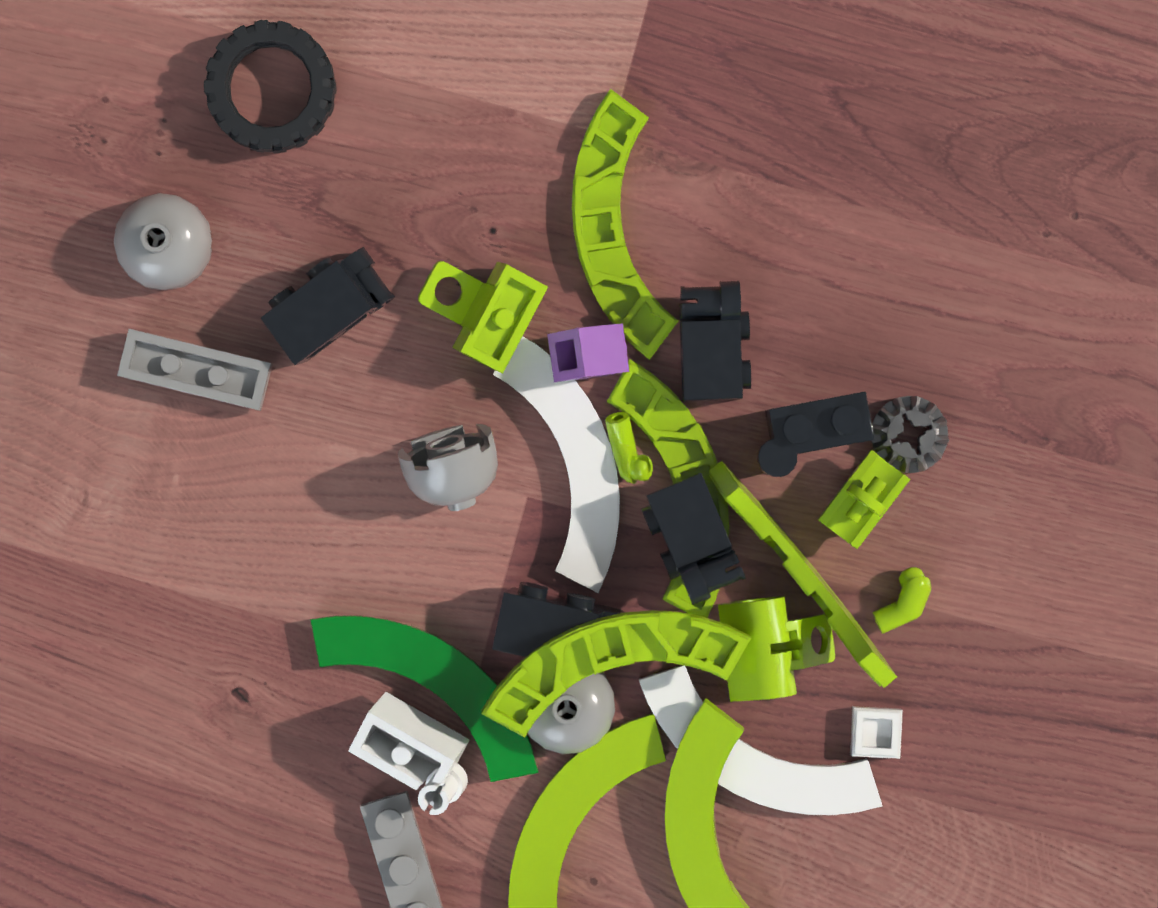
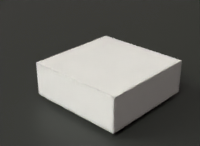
[850,706,903,759]

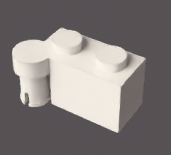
[348,692,470,815]

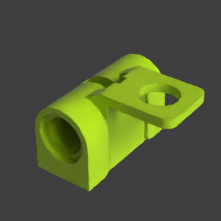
[418,261,548,374]
[718,596,835,702]

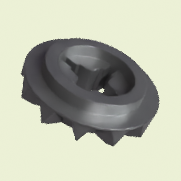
[871,396,949,473]

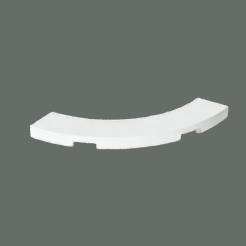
[493,336,620,593]
[638,665,883,815]

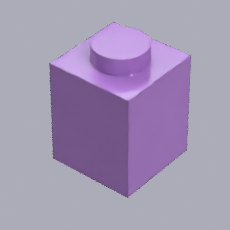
[547,323,630,382]

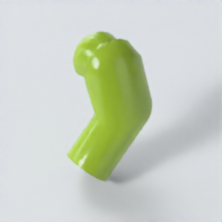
[605,412,653,484]
[872,567,931,634]

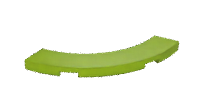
[572,89,678,360]
[606,359,729,618]
[708,461,897,688]
[481,610,751,737]
[665,699,750,908]
[508,713,666,908]

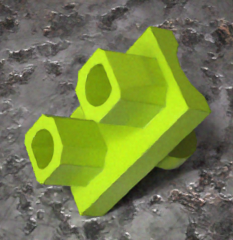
[817,450,911,549]

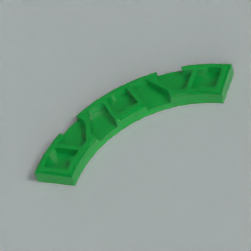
[310,615,539,782]

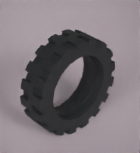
[204,20,337,153]

